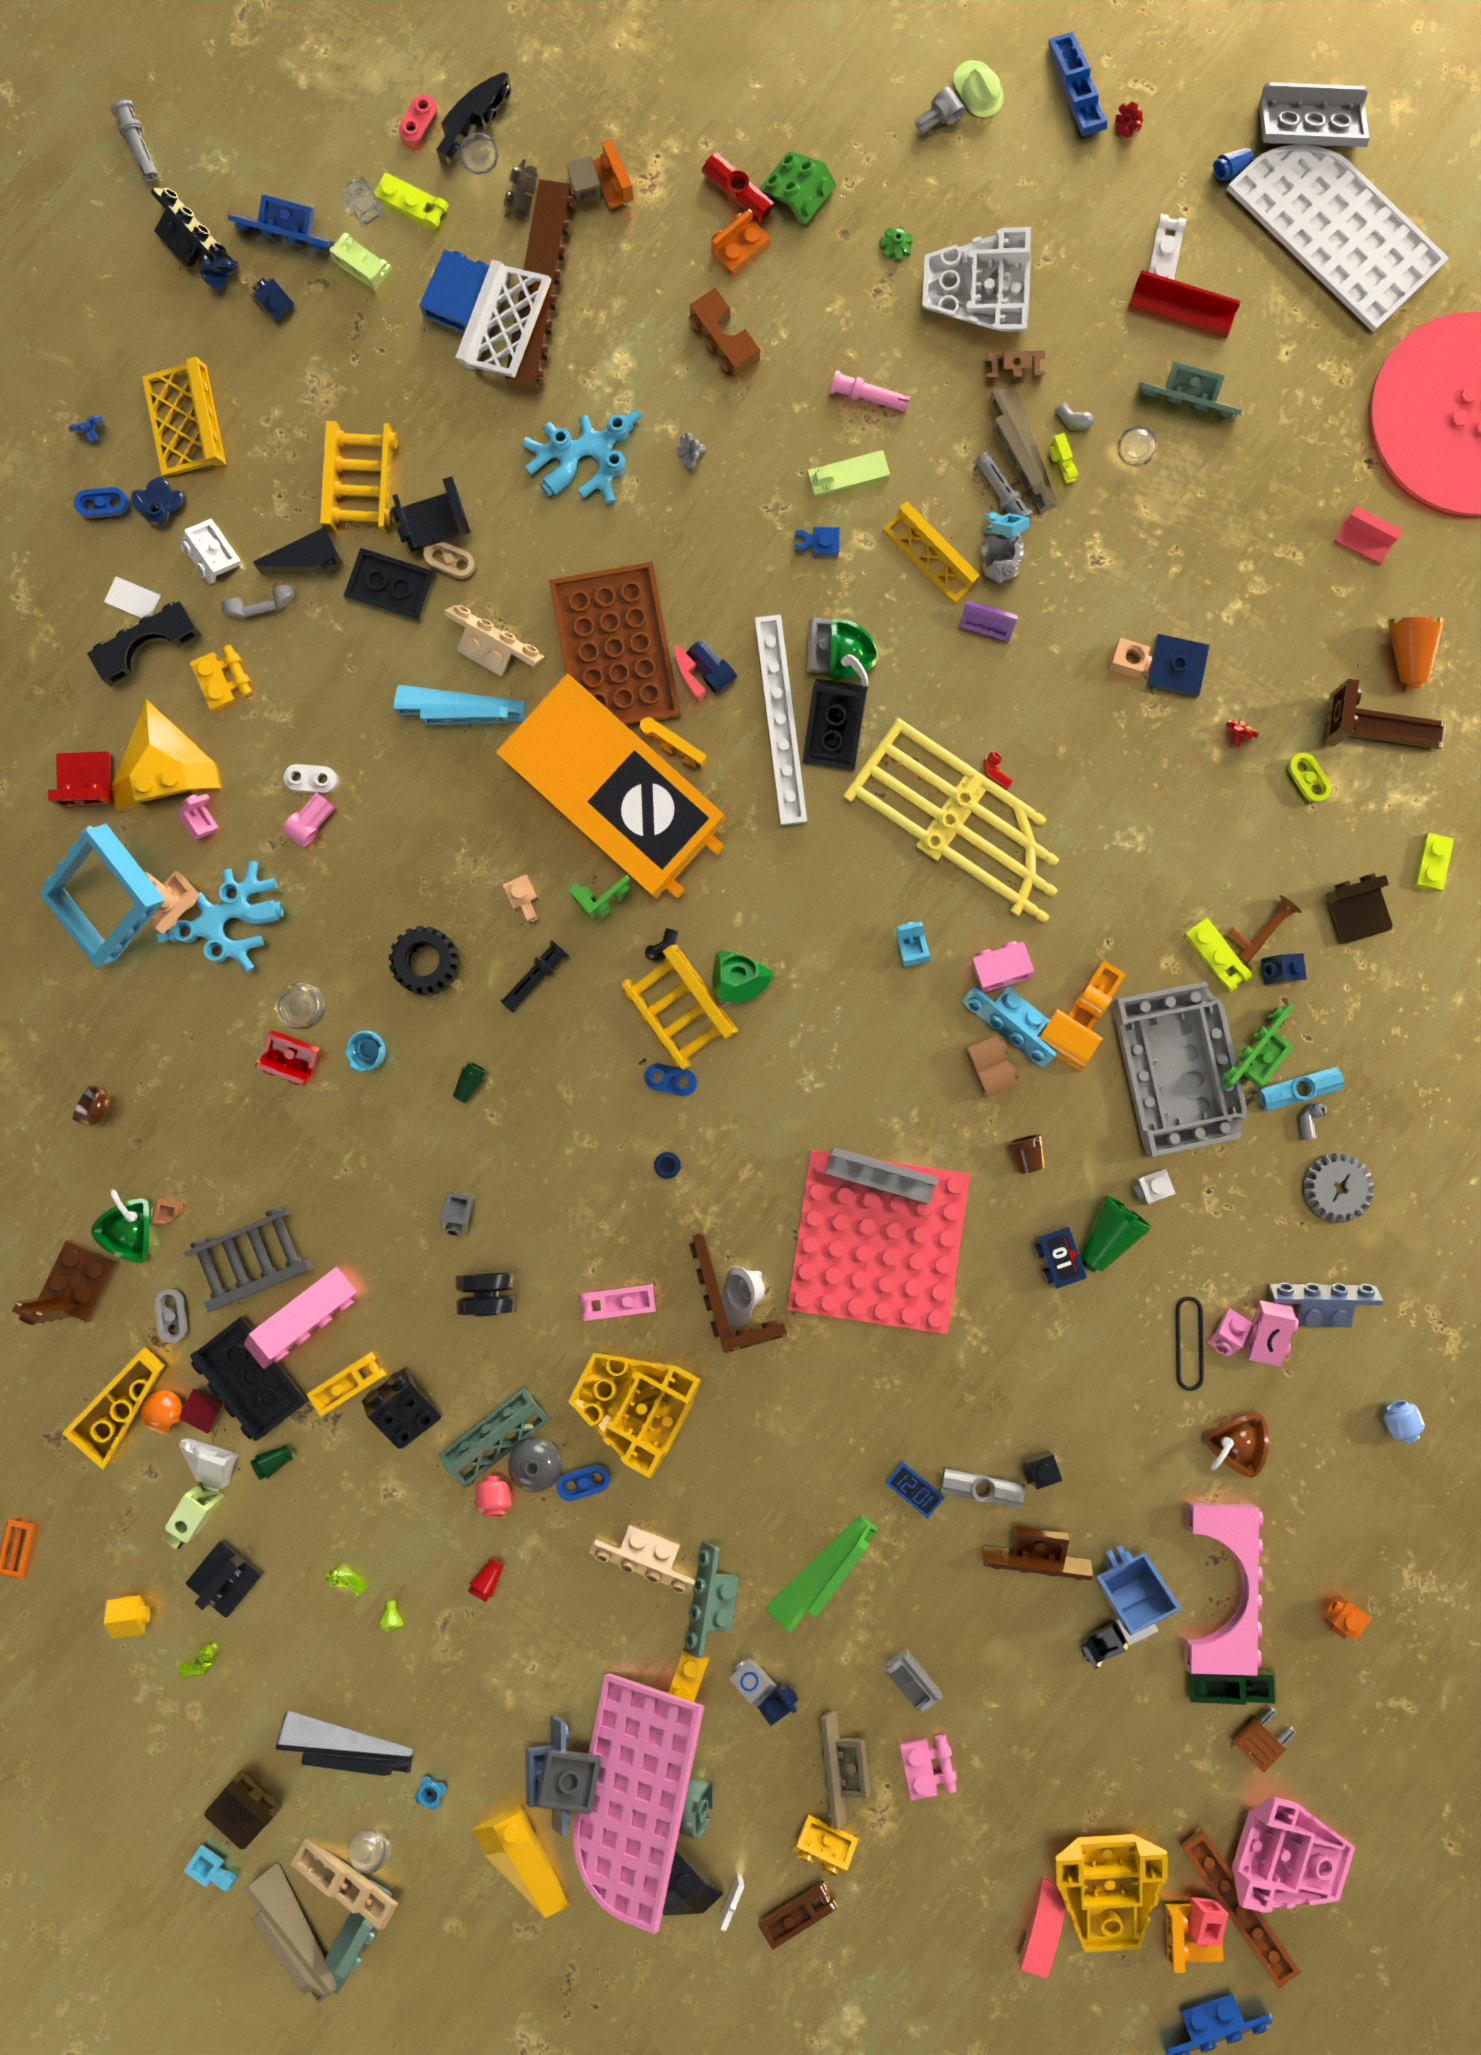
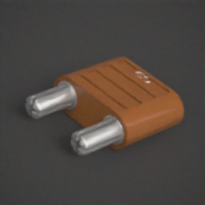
[1232,1707,1296,1773]

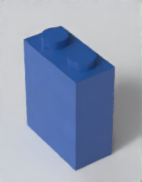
[419,249,489,333]

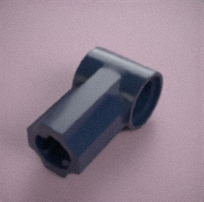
[686,639,737,694]

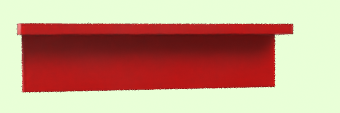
[1128,270,1241,338]

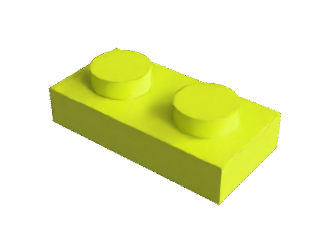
[1414,833,1454,891]

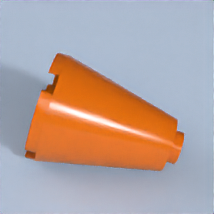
[1388,617,1444,688]

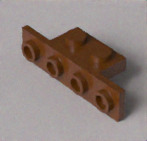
[982,1526,1093,1580]

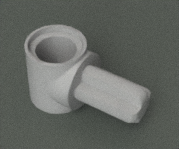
[915,87,966,133]

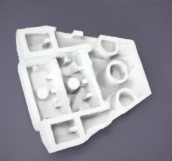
[922,227,1031,332]

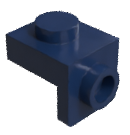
[250,277,294,321]
[1262,953,1307,984]

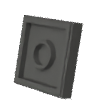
[536,1748,601,1814]

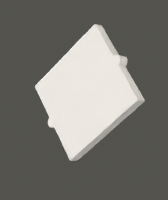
[719,1874,744,1932]

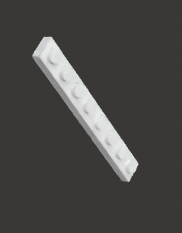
[755,614,807,826]

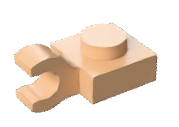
[503,874,539,924]

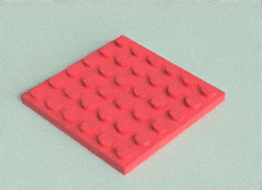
[787,1150,970,1334]

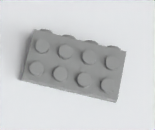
[1259,82,1370,147]

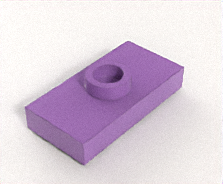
[959,600,1018,642]

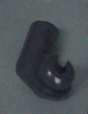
[645,928,678,962]

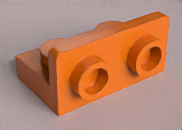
[593,139,634,209]
[711,209,770,275]

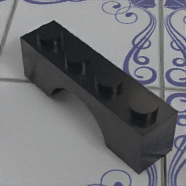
[87,601,202,687]

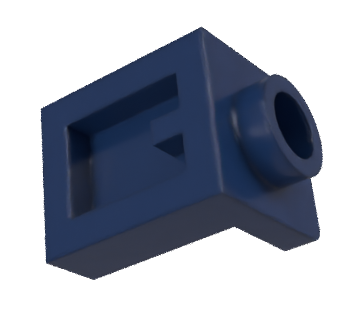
[757,1682,799,1726]

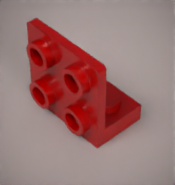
[48,751,111,806]

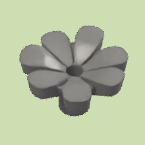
[677,433,706,469]

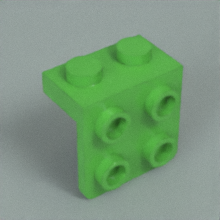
[760,152,836,225]

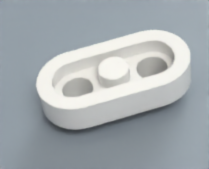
[284,764,338,794]

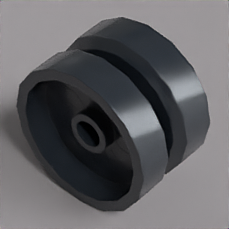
[456,1273,517,1316]

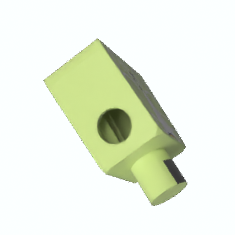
[165,1482,225,1549]

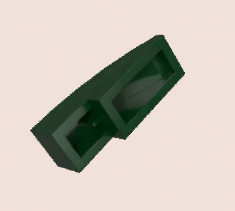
[1189,1670,1277,1705]

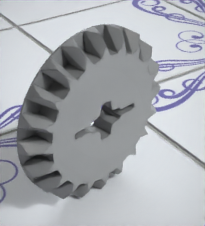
[1304,1153,1375,1223]

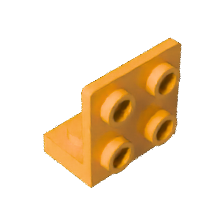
[1165,1904,1223,1973]

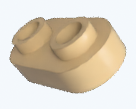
[423,542,475,579]

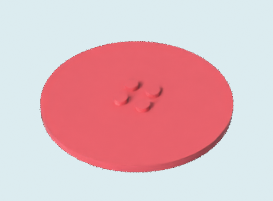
[1369,311,1481,517]

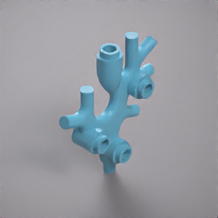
[522,409,642,504]
[157,861,284,973]

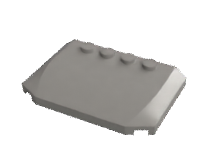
[1114,982,1247,1157]

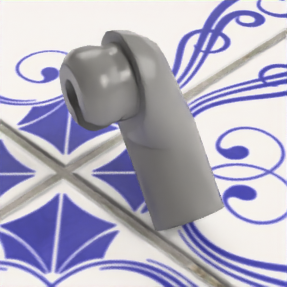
[1055,402,1094,430]
[1299,1102,1327,1140]

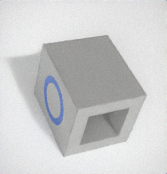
[729,1659,778,1706]

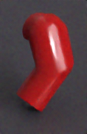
[983,751,1013,790]

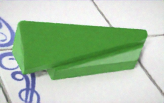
[766,1516,878,1633]

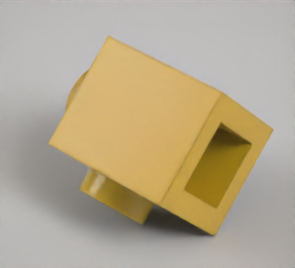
[104,1595,150,1639]

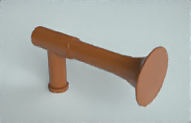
[1225,895,1302,964]

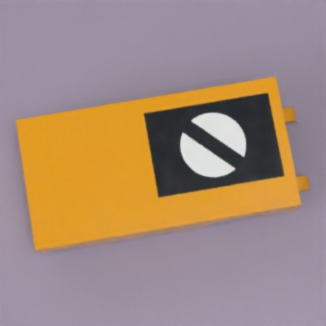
[496,673,727,900]

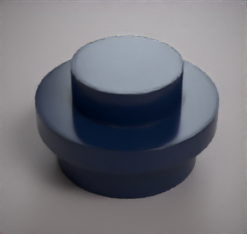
[654,1152,681,1179]

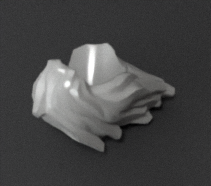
[979,533,1024,584]

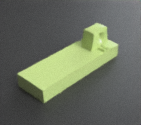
[807,450,890,498]

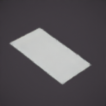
[104,576,161,618]

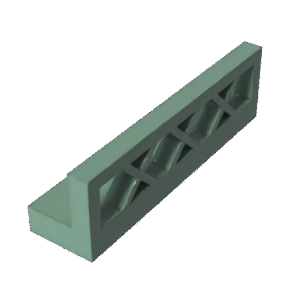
[439,1387,550,1488]

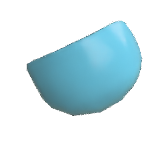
[344,1030,386,1072]

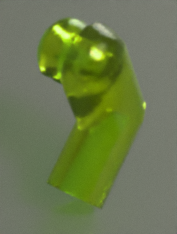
[326,1568,367,1596]
[179,1646,215,1678]

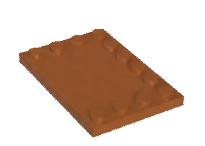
[549,562,681,726]

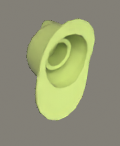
[953,60,1004,118]

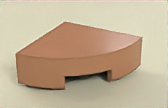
[150,1199,185,1226]

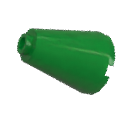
[1080,1195,1151,1273]

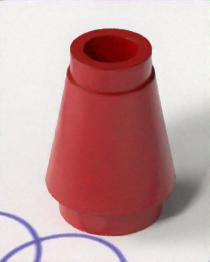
[468,1558,504,1602]

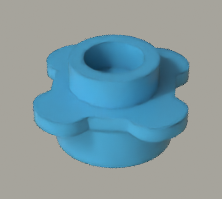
[414,1777,446,1810]

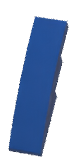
[1048,32,1107,136]

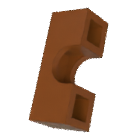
[689,288,760,377]

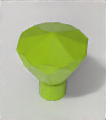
[377,1601,404,1633]

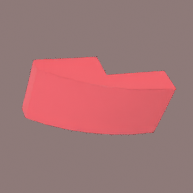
[674,645,706,703]

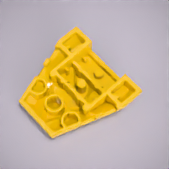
[568,1353,701,1478]

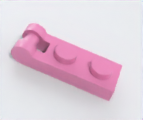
[578,1284,656,1321]

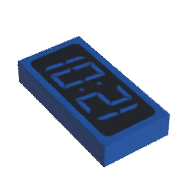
[885,1461,945,1519]

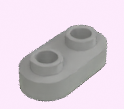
[154,1289,188,1344]

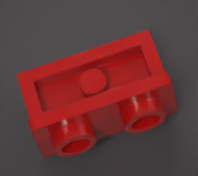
[255,1030,321,1085]

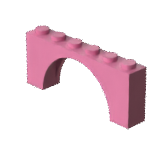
[1185,1502,1263,1676]

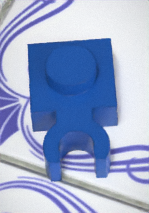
[794,527,839,556]

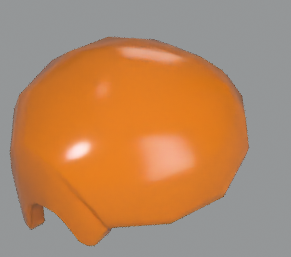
[140,1390,183,1435]

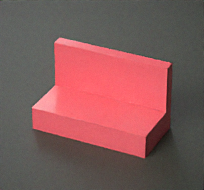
[1334,506,1403,565]

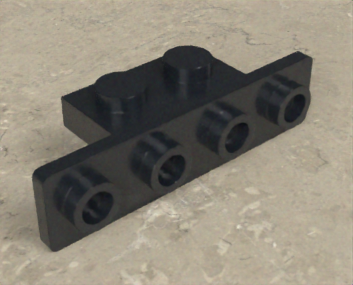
[150,188,232,267]

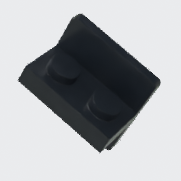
[186,1541,261,1618]

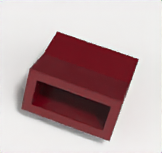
[179,1388,225,1434]

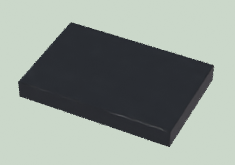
[344,547,436,623]

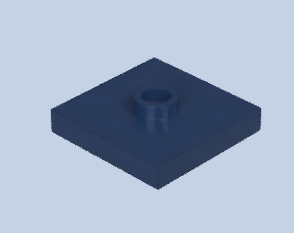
[1146,634,1210,697]

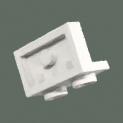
[181,519,240,585]

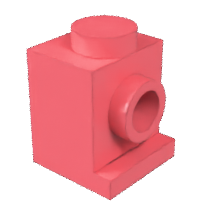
[1188,1898,1229,1947]

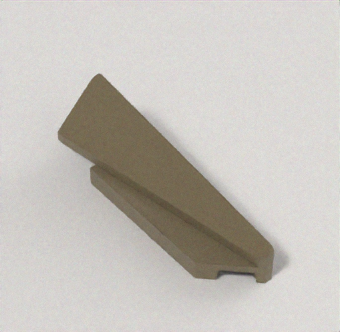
[989,388,1057,514]
[244,1863,337,2003]

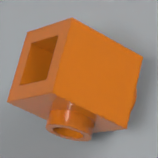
[1324,1595,1372,1641]

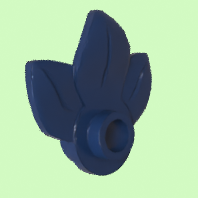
[131,477,184,526]

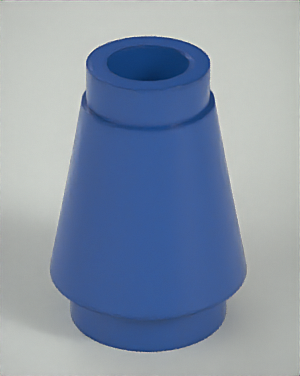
[1213,148,1254,180]

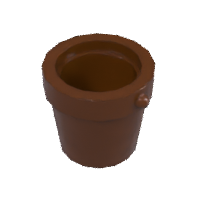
[1007,1134,1046,1174]

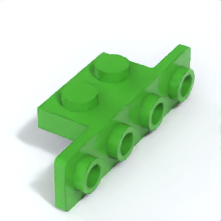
[1220,1003,1294,1090]

